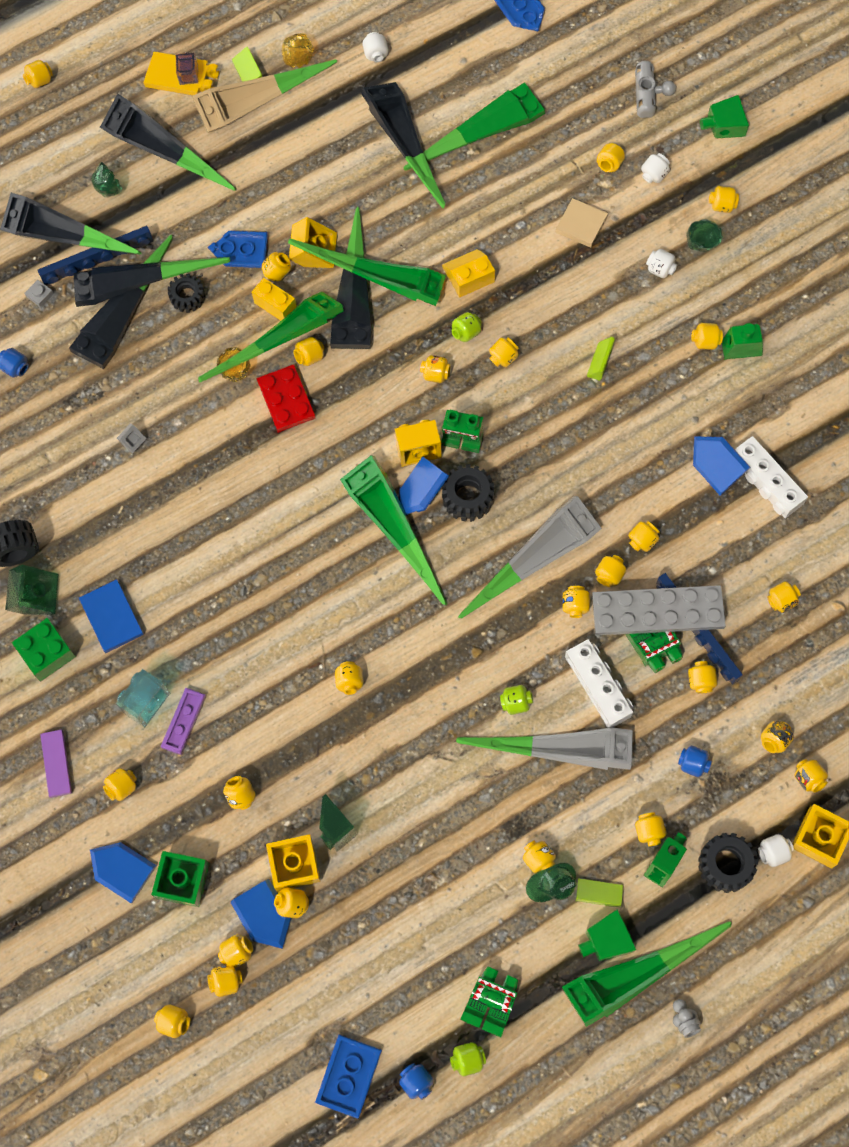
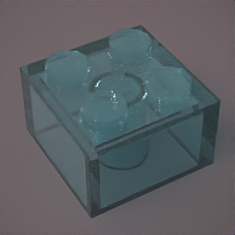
[116,669,171,728]

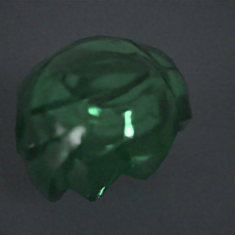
[91,162,123,198]
[686,219,722,252]

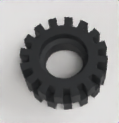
[167,274,205,313]

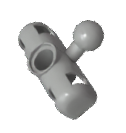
[635,60,676,118]

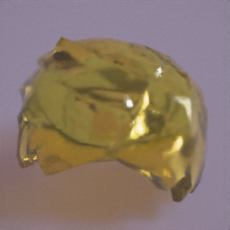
[281,33,314,68]
[217,347,251,382]

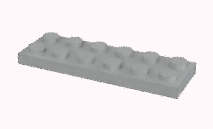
[592,585,726,636]

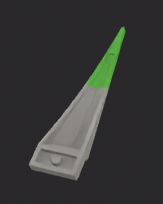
[458,496,602,618]
[456,728,633,770]

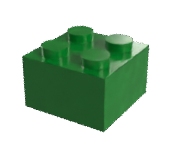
[11,618,76,682]
[151,851,210,907]

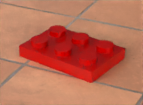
[256,364,316,433]

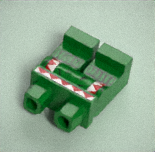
[441,410,484,453]
[625,632,683,673]
[460,966,518,1038]

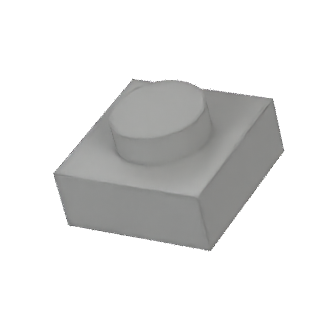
[24,279,54,308]
[117,424,147,453]

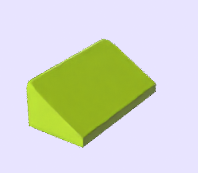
[232,47,262,82]
[587,337,615,381]
[575,878,623,908]

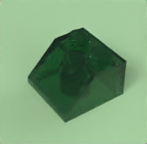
[5,565,59,615]
[319,794,357,852]

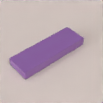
[161,688,206,756]
[40,730,72,798]

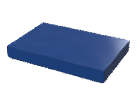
[79,579,144,654]
[315,1035,382,1119]

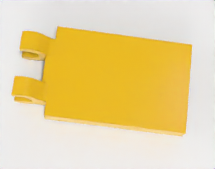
[143,52,220,95]

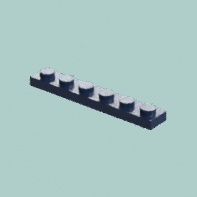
[38,225,153,285]
[656,573,743,685]

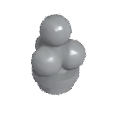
[673,999,701,1038]

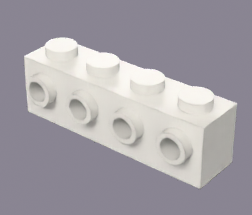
[735,436,808,518]
[565,639,634,728]

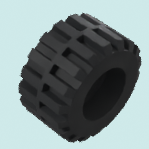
[442,464,494,522]
[0,520,39,567]
[698,833,758,893]

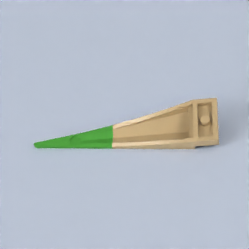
[192,60,337,133]

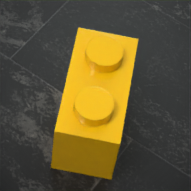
[251,278,297,321]

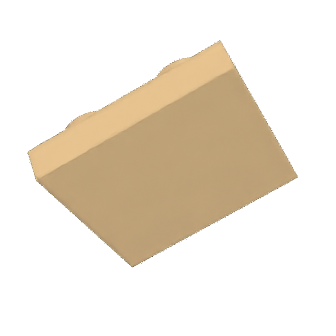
[555,198,608,248]

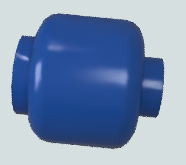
[0,348,29,378]
[678,745,712,778]
[399,1063,434,1100]

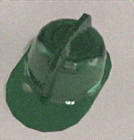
[526,863,577,902]

